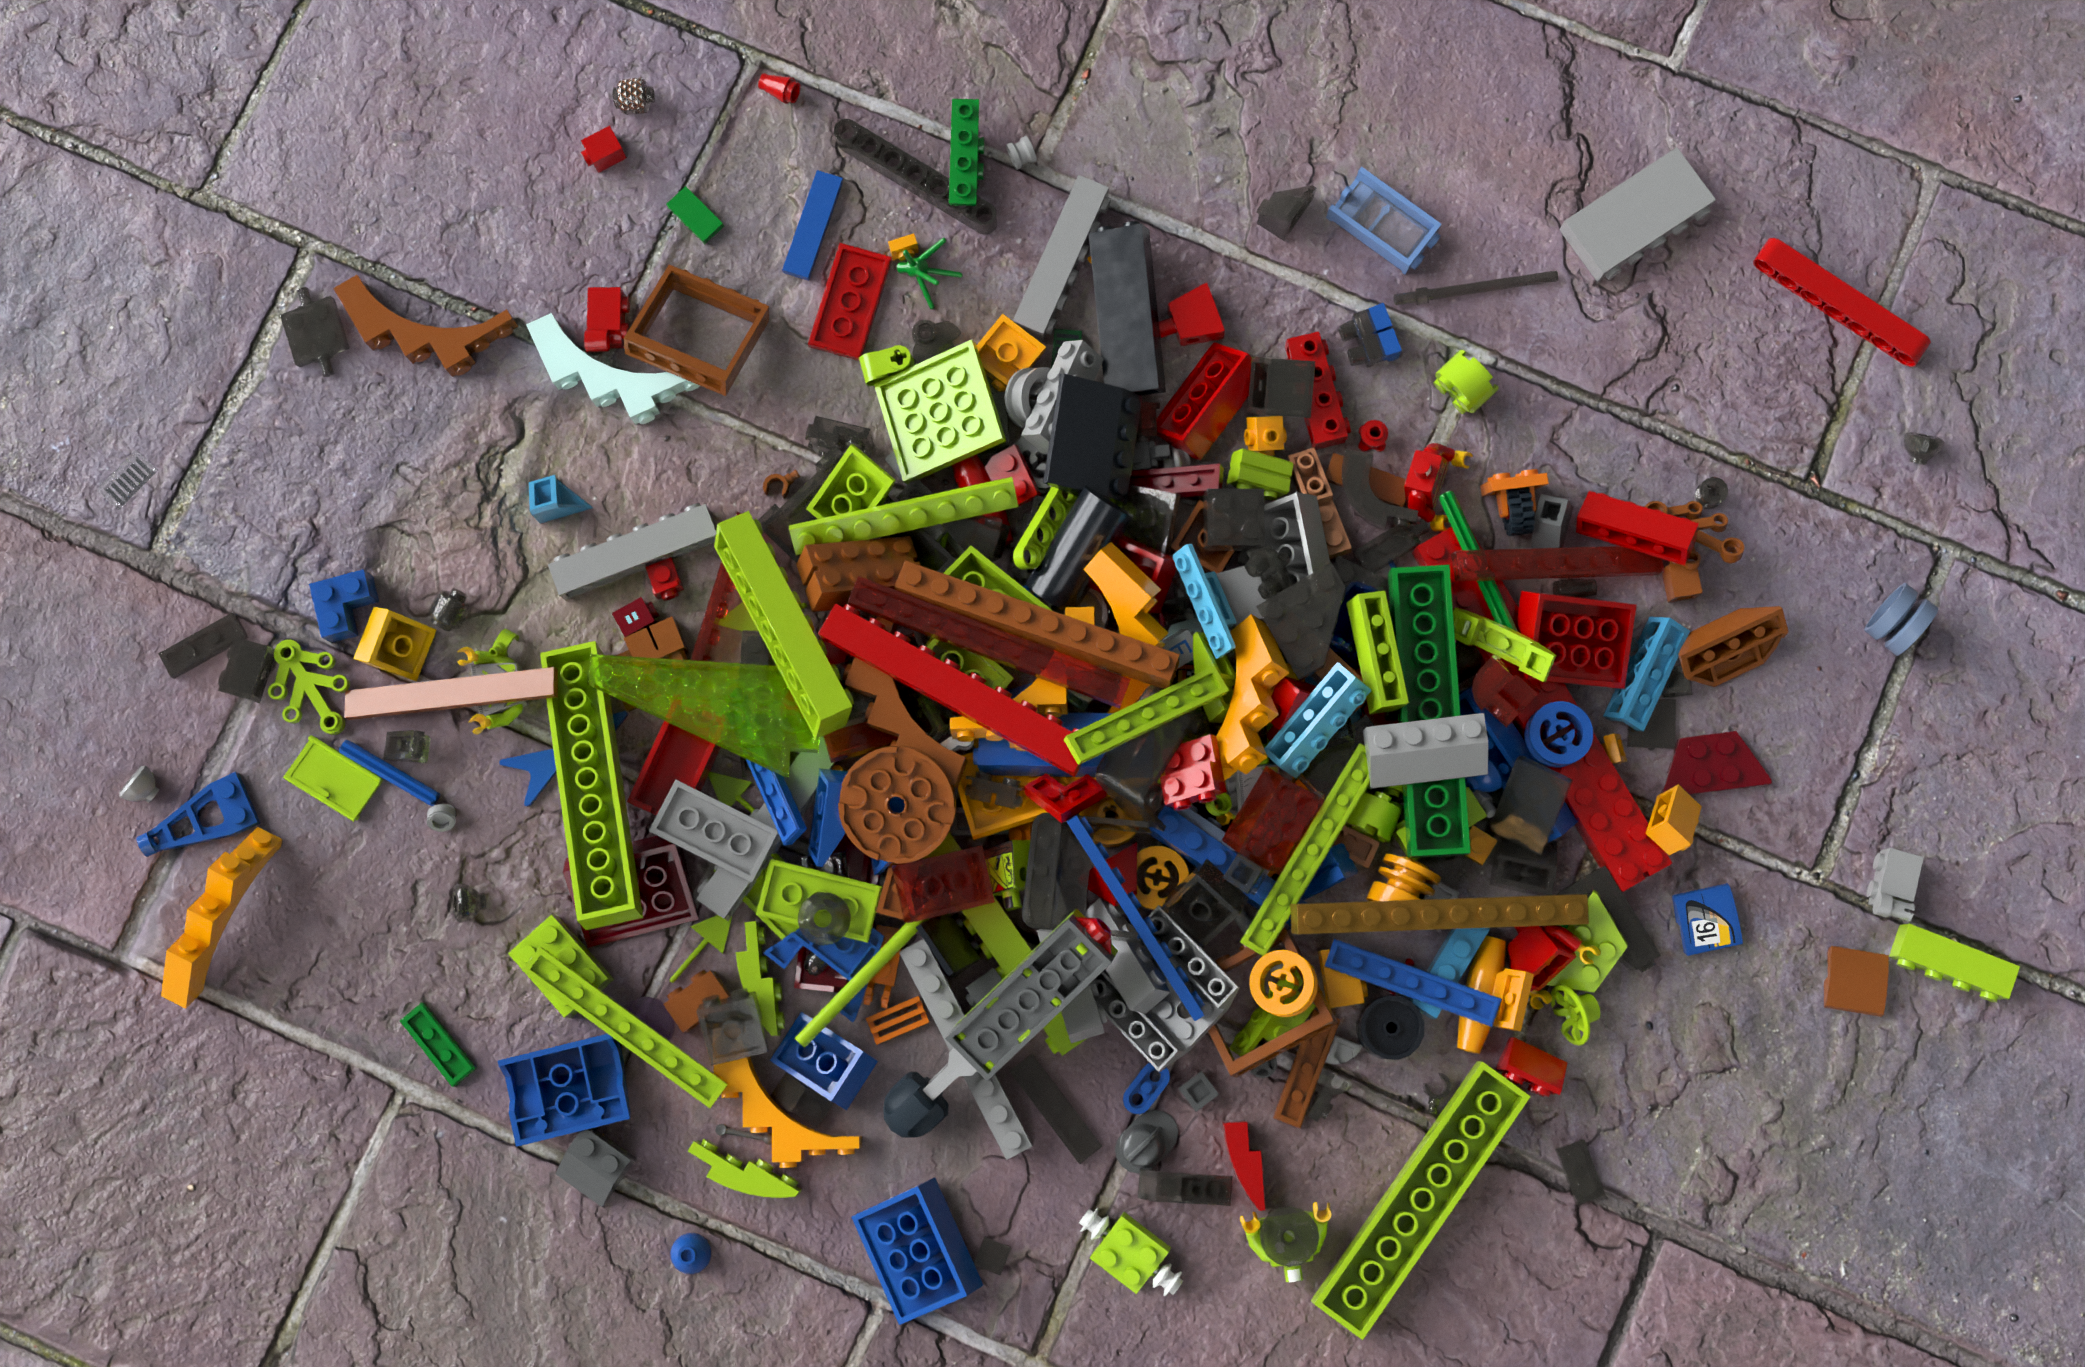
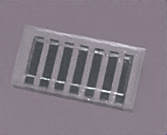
[96,450,158,509]

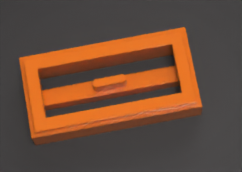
[865,996,930,1045]

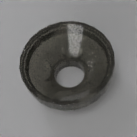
[798,892,851,945]

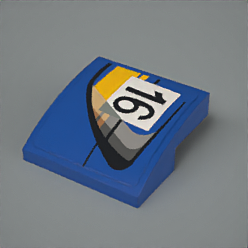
[1672,883,1743,956]

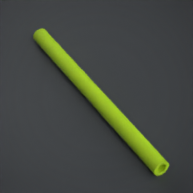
[795,891,947,1048]

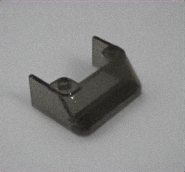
[1095,685,1219,832]

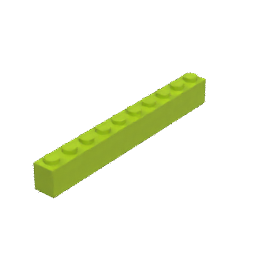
[921,832,1086,1056]

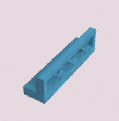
[1603,617,1690,732]

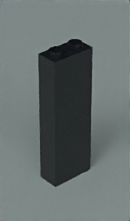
[1089,221,1166,396]

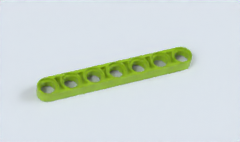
[1013,487,1078,570]

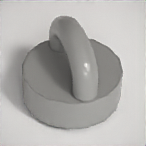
[1163,448,1191,468]
[427,804,456,832]

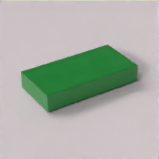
[666,186,724,245]

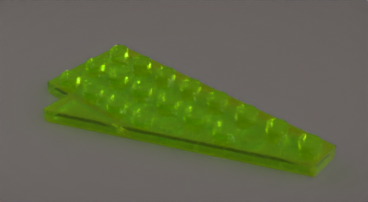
[589,654,820,777]

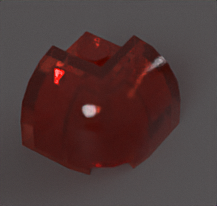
[1472,655,1541,727]

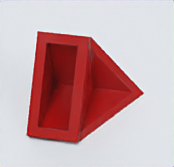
[1078,842,1137,907]

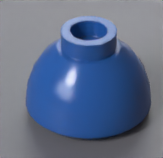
[1465,758,1502,792]
[670,1233,711,1274]

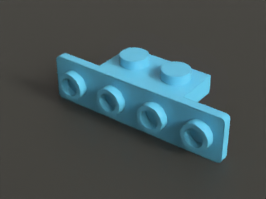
[1172,544,1237,659]

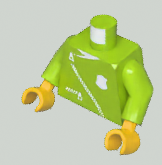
[1240,1202,1332,1282]

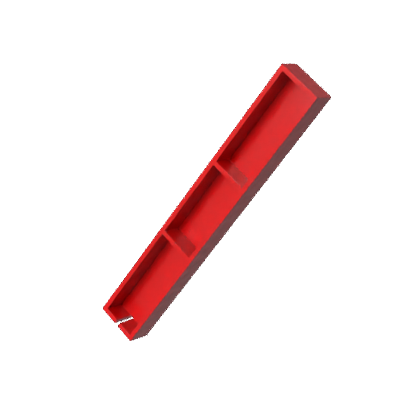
[1412,527,1672,894]

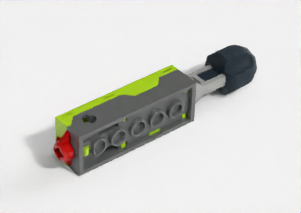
[883,908,1118,1138]

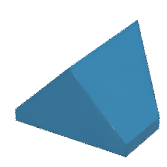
[529,475,593,523]

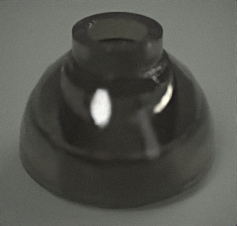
[1904,432,1945,465]
[452,883,486,923]

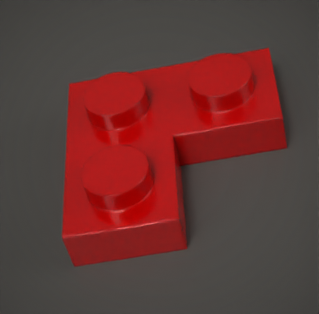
[1024,773,1106,823]

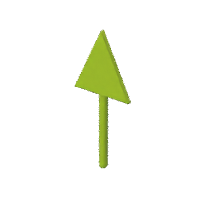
[714,602,807,636]
[708,772,755,813]
[670,915,732,983]

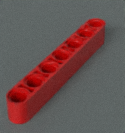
[1753,238,1931,367]

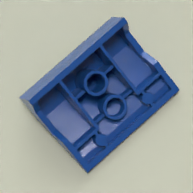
[498,1034,631,1147]

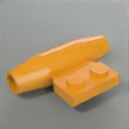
[1457,936,1534,1054]

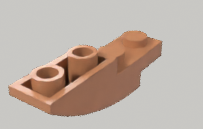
[1288,448,1352,559]

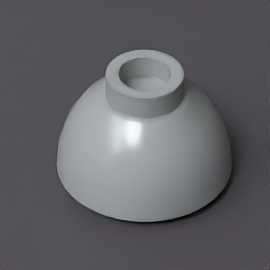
[119,765,160,803]

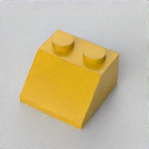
[353,607,437,682]

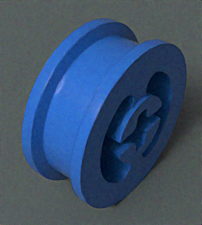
[1524,701,1593,768]

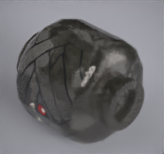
[429,588,471,632]

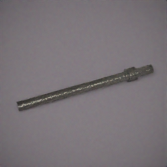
[1393,270,1558,305]

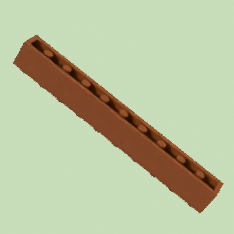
[895,561,1180,689]

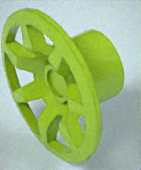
[1550,984,1600,1046]

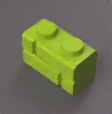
[1227,448,1294,500]

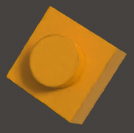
[888,233,919,261]
[1601,733,1627,764]
[1465,825,1497,865]

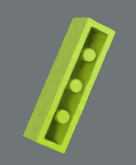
[1347,591,1409,714]
[1889,923,2020,1003]

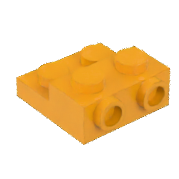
[976,314,1046,394]

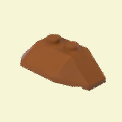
[1678,606,1789,687]

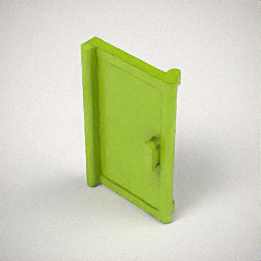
[283,735,383,822]

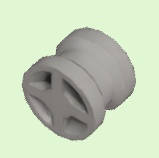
[1006,136,1037,170]

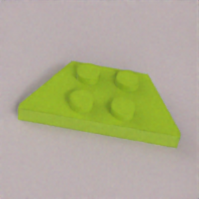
[1547,890,1628,993]

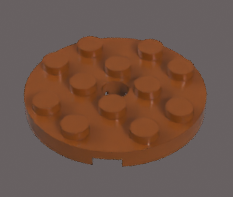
[838,746,956,864]

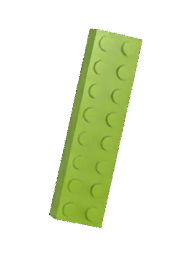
[714,511,854,740]

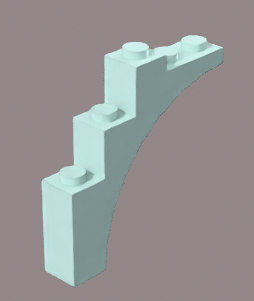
[526,313,700,425]

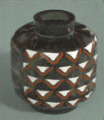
[613,77,655,115]

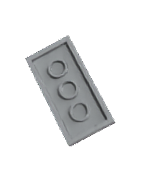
[649,780,779,883]

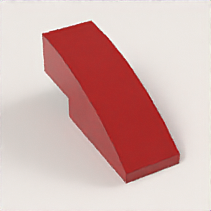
[1222,1121,1265,1211]

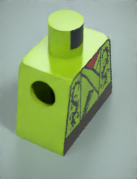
[974,840,1035,910]

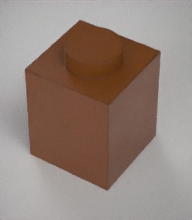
[1661,560,1703,603]

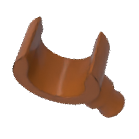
[763,470,800,499]

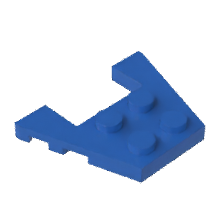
[764,927,885,1022]

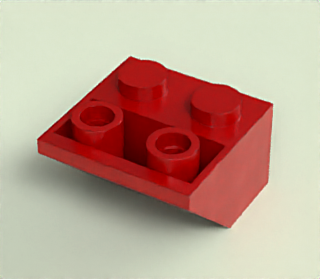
[1495,1037,1568,1098]

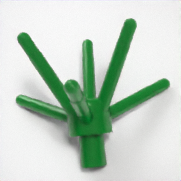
[897,238,963,309]

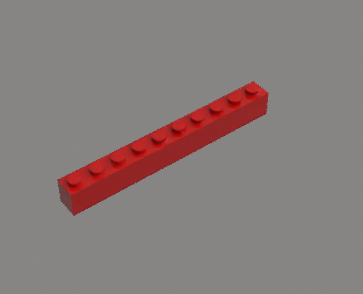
[818,603,1083,777]

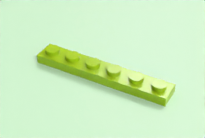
[1064,665,1229,765]

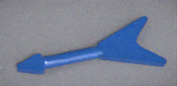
[499,711,629,807]

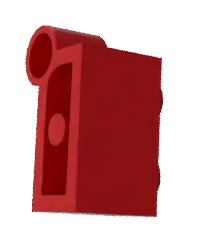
[584,287,630,352]

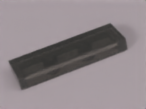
[158,612,249,679]

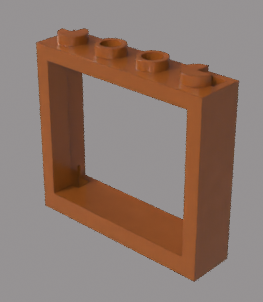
[624,264,769,396]
[1208,927,1338,1078]

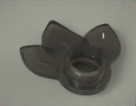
[912,320,961,364]

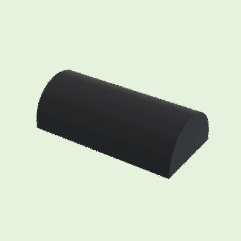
[1026,486,1134,611]

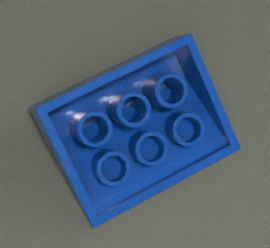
[851,1177,984,1325]

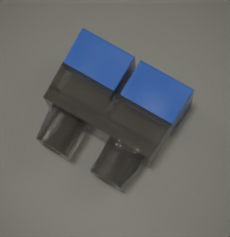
[1338,303,1402,368]

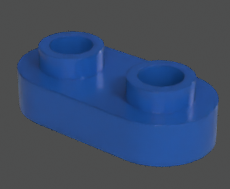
[1123,1063,1170,1114]

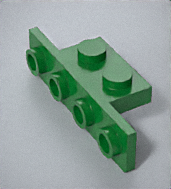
[949,99,985,206]

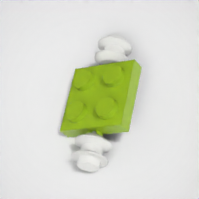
[1079,1207,1183,1296]

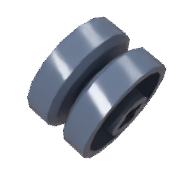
[1864,583,1939,656]

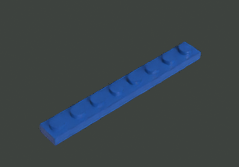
[1066,815,1205,1021]

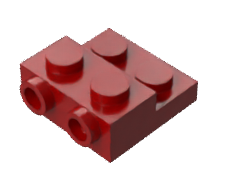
[1160,734,1227,811]

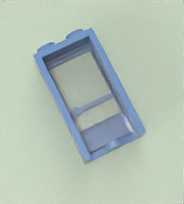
[1326,167,1441,275]

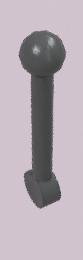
[715,1124,772,1145]

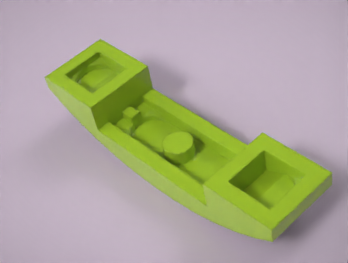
[1453,608,1556,682]

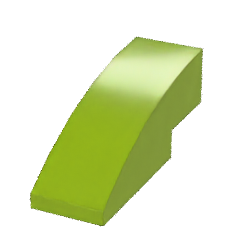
[1193,631,1236,723]

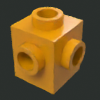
[1244,416,1287,456]

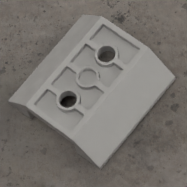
[1094,905,1240,1072]

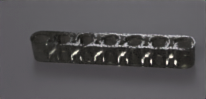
[834,119,997,235]

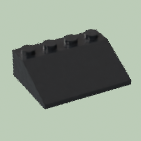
[1043,374,1143,505]

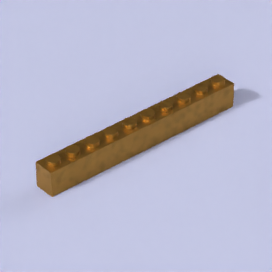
[1290,894,1589,934]

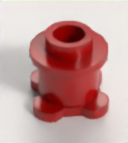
[1358,420,1389,452]

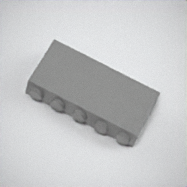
[1559,147,1716,282]

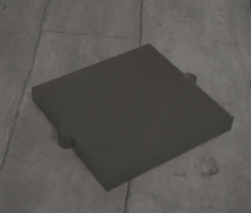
[1627,699,1676,751]

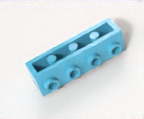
[1264,662,1372,778]

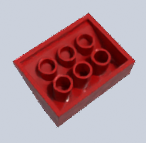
[1517,591,1637,689]

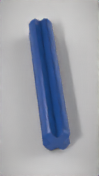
[339,740,440,806]

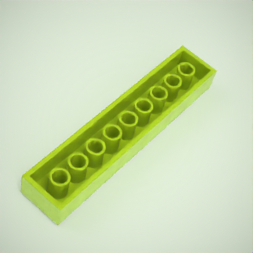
[540,641,643,930]
[1310,1061,1531,1340]

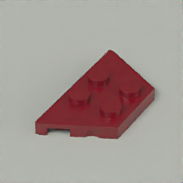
[1660,731,1772,795]

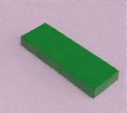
[400,1002,477,1087]

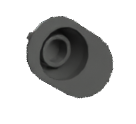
[1115,1110,1178,1174]

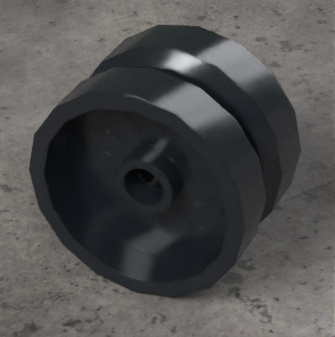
[1356,996,1424,1060]

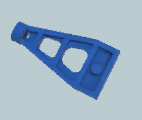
[136,772,261,857]

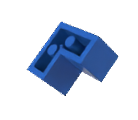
[309,569,379,643]

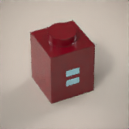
[612,597,659,637]

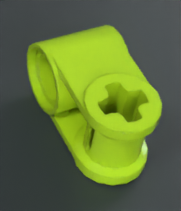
[859,345,915,386]

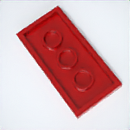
[808,243,893,361]

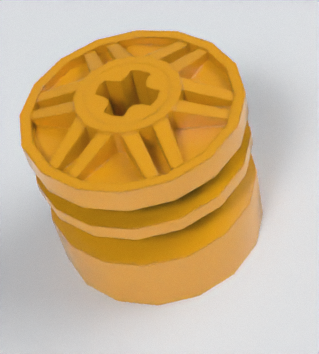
[1366,853,1441,901]

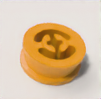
[1135,846,1189,910]
[1250,950,1318,1017]

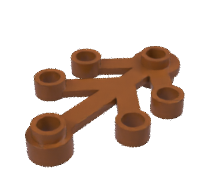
[1644,501,1744,570]

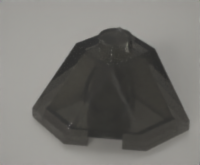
[1256,185,1317,241]

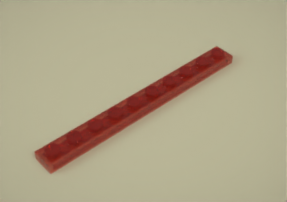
[848,576,1131,709]

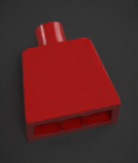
[1159,283,1225,346]
[1266,676,1316,741]

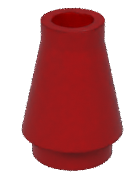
[758,73,801,104]

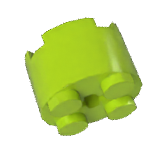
[1433,350,1499,415]
[1345,789,1403,843]

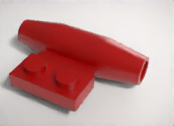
[952,444,1041,550]

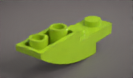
[735,921,785,1036]
[688,1139,802,1198]

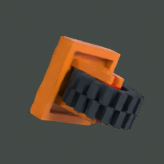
[1480,469,1549,536]

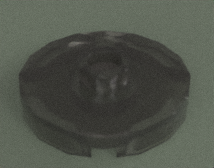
[1259,1206,1319,1267]

